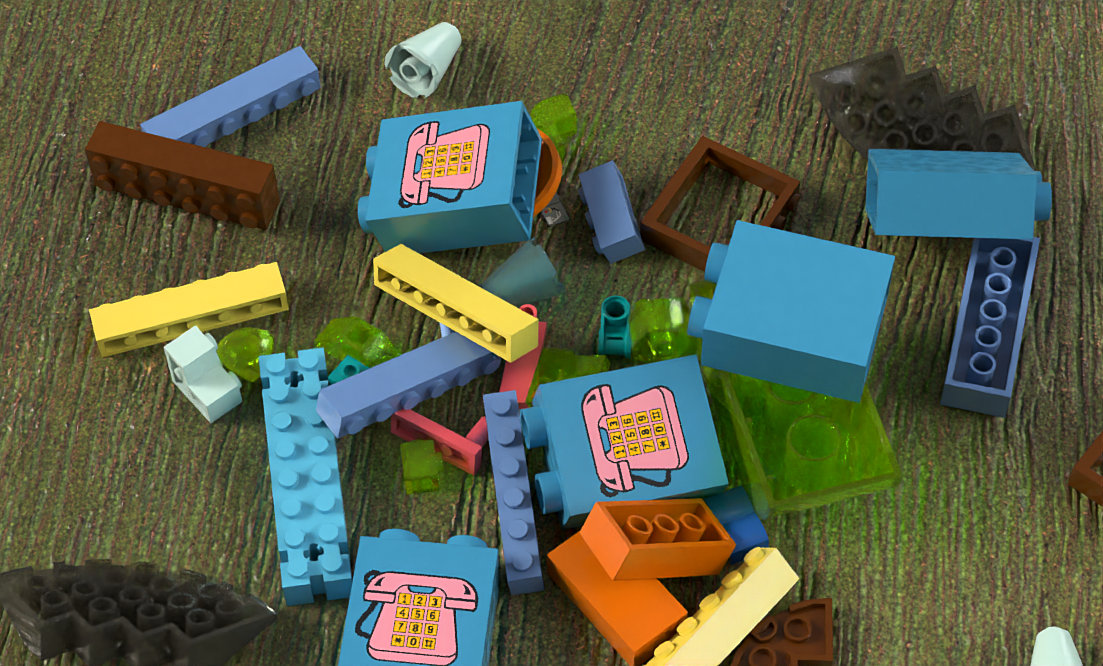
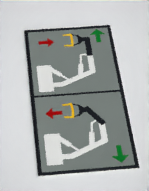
[541,192,571,228]

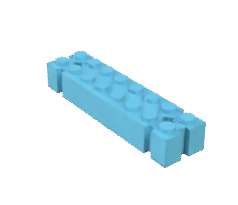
[259,347,353,606]

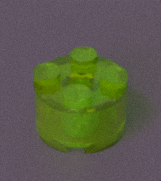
[628,297,697,364]

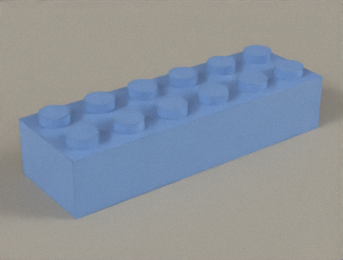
[940,237,1040,418]

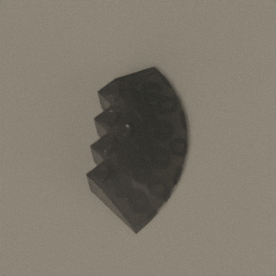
[809,46,1036,171]
[0,559,278,666]

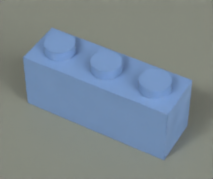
[578,160,645,264]

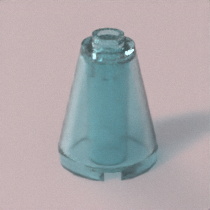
[479,237,566,308]

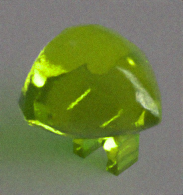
[216,327,275,383]

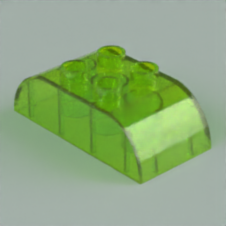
[689,281,903,519]

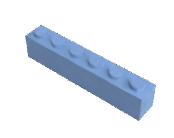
[140,46,321,147]
[316,332,501,439]
[483,390,545,596]

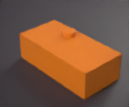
[579,498,736,581]
[547,531,688,666]

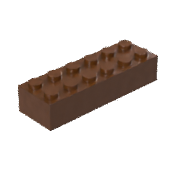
[85,121,280,230]

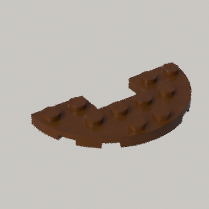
[731,598,833,666]

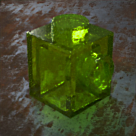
[400,439,444,495]

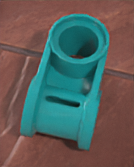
[598,295,631,359]

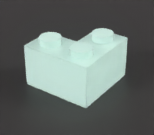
[164,325,242,423]

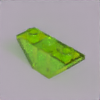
[314,316,402,368]

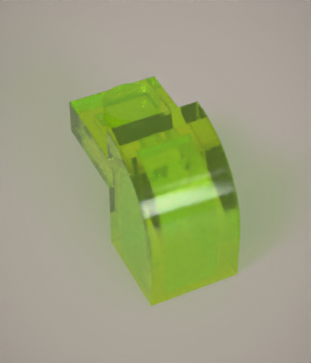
[530,93,577,164]

